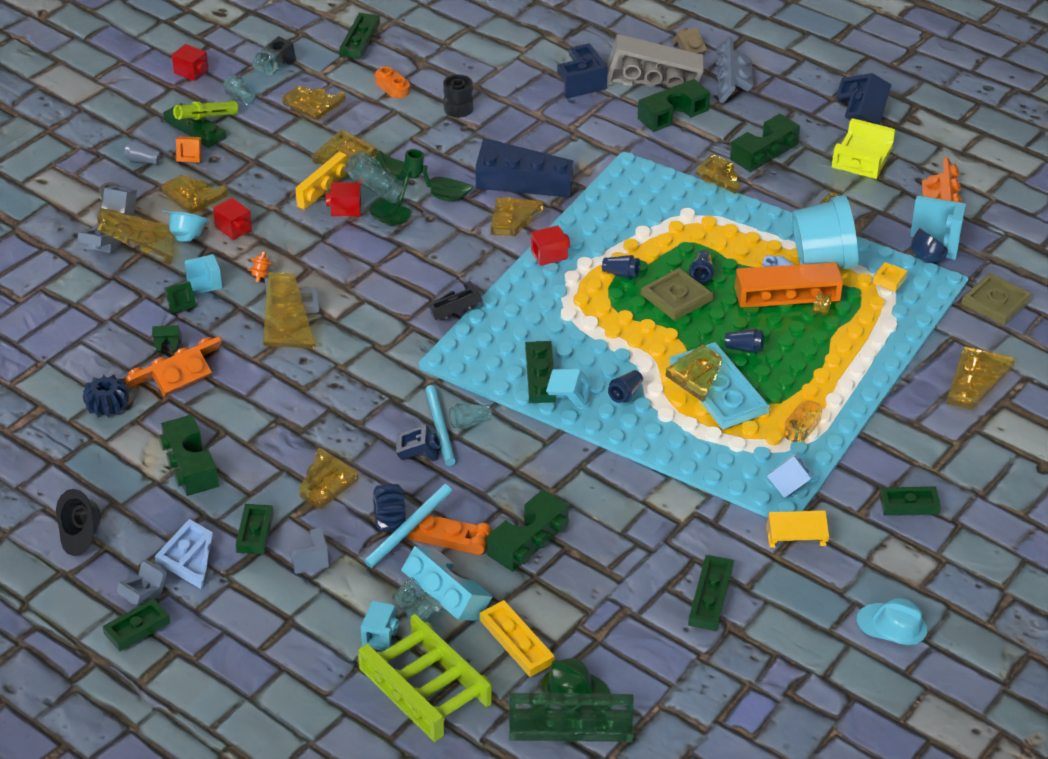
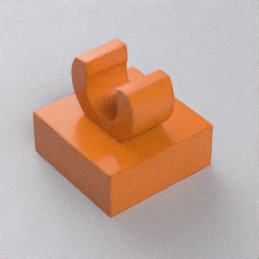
[176,136,202,163]

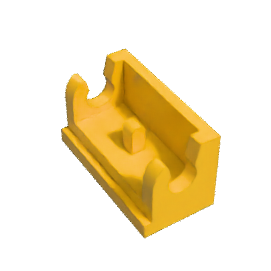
[766,511,829,548]

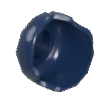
[911,228,948,264]

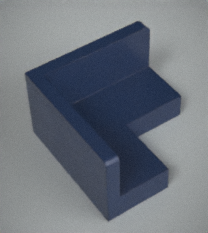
[557,43,608,99]
[836,73,891,125]

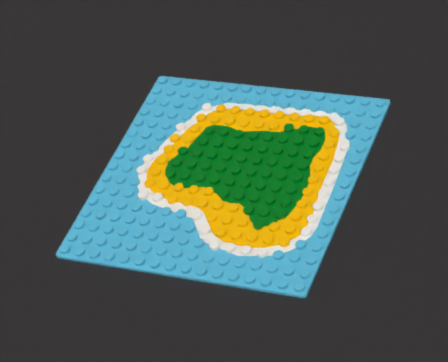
[418,152,968,518]

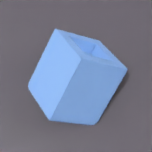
[767,452,813,497]

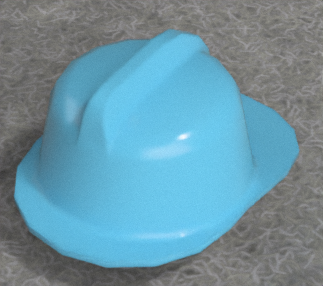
[161,210,210,242]
[857,598,927,645]

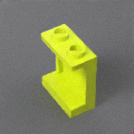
[832,118,896,179]

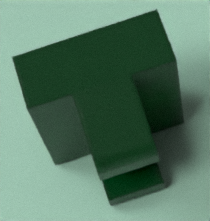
[164,281,197,313]
[152,325,182,354]

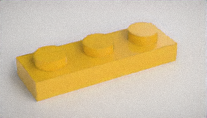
[295,151,348,210]
[480,600,555,677]

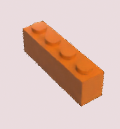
[735,262,843,308]

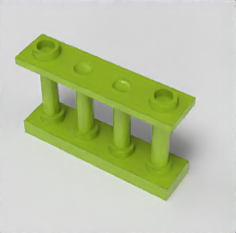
[358,614,492,742]

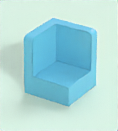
[184,254,222,295]
[546,369,592,406]

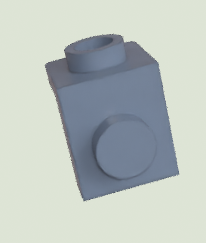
[116,560,167,606]

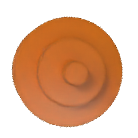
[247,252,274,282]

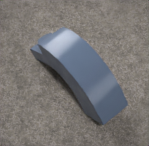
[78,186,137,253]

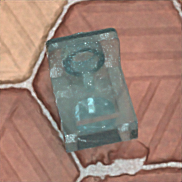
[392,577,444,623]

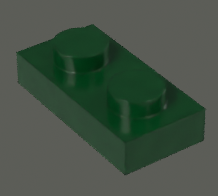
[879,486,941,515]
[235,504,274,554]
[103,598,170,652]

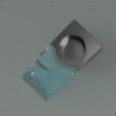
[252,36,296,76]

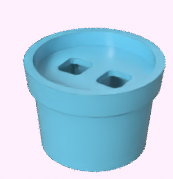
[792,194,858,269]

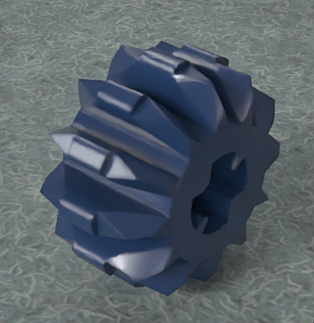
[82,374,129,418]
[372,483,406,532]

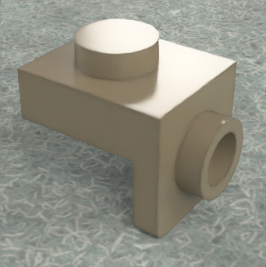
[671,27,707,55]

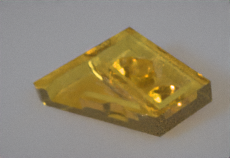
[282,86,346,121]
[311,129,377,168]
[695,153,740,194]
[161,175,228,214]
[491,197,543,237]
[665,344,722,402]
[299,447,359,510]

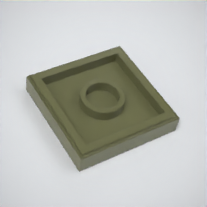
[641,268,713,321]
[961,273,1033,326]

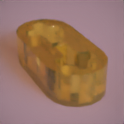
[784,400,822,442]

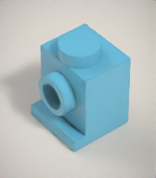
[360,600,399,651]

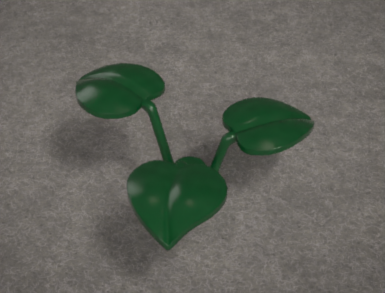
[370,149,473,225]

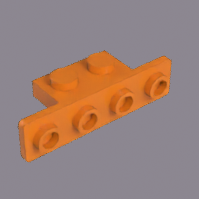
[922,157,964,231]
[124,336,222,396]

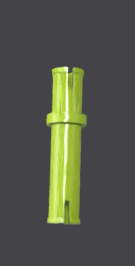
[173,100,238,120]

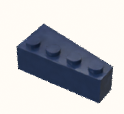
[476,138,574,198]

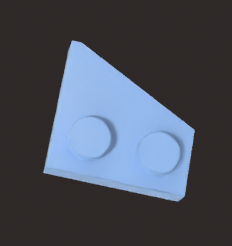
[155,519,213,589]

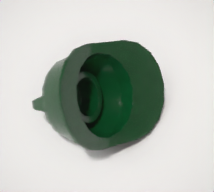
[542,658,610,716]

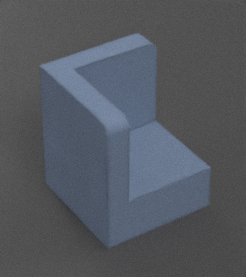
[290,528,329,574]

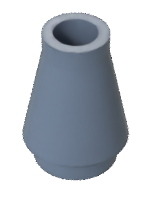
[124,139,161,165]

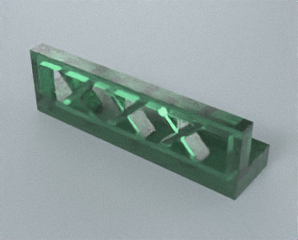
[509,693,634,742]

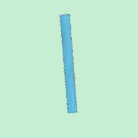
[425,385,456,466]
[364,484,452,569]

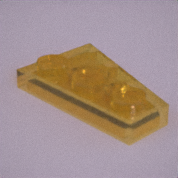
[97,207,173,264]
[263,272,315,349]

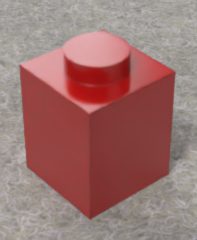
[172,44,209,81]
[326,182,361,216]
[213,197,252,240]
[531,225,571,266]

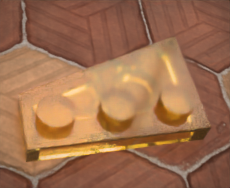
[946,346,1016,410]

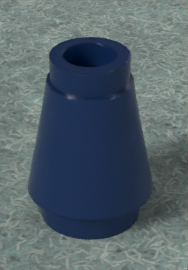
[689,250,714,283]
[602,255,641,280]
[725,328,764,354]
[608,370,643,403]

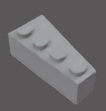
[607,34,703,87]

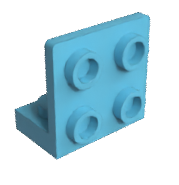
[910,196,966,260]

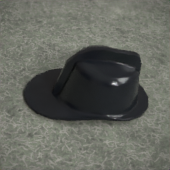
[56,489,101,556]

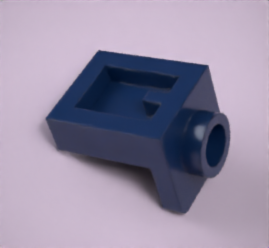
[396,424,441,461]

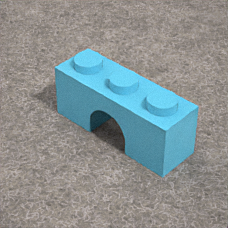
[401,546,493,621]

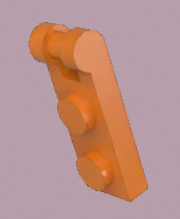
[408,515,493,555]

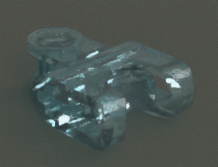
[345,151,404,203]

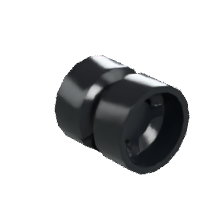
[443,74,473,118]

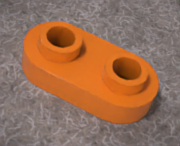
[375,66,410,98]

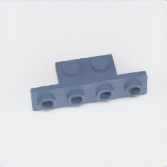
[716,37,753,103]

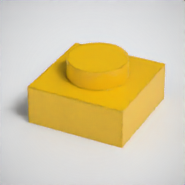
[873,262,908,292]

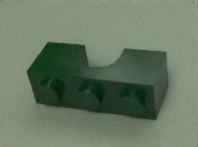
[637,79,710,132]
[730,113,800,172]
[158,414,219,496]
[487,489,569,572]

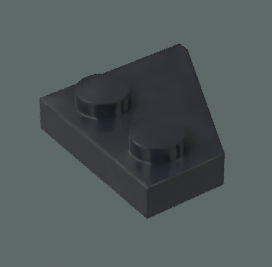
[428,281,482,320]

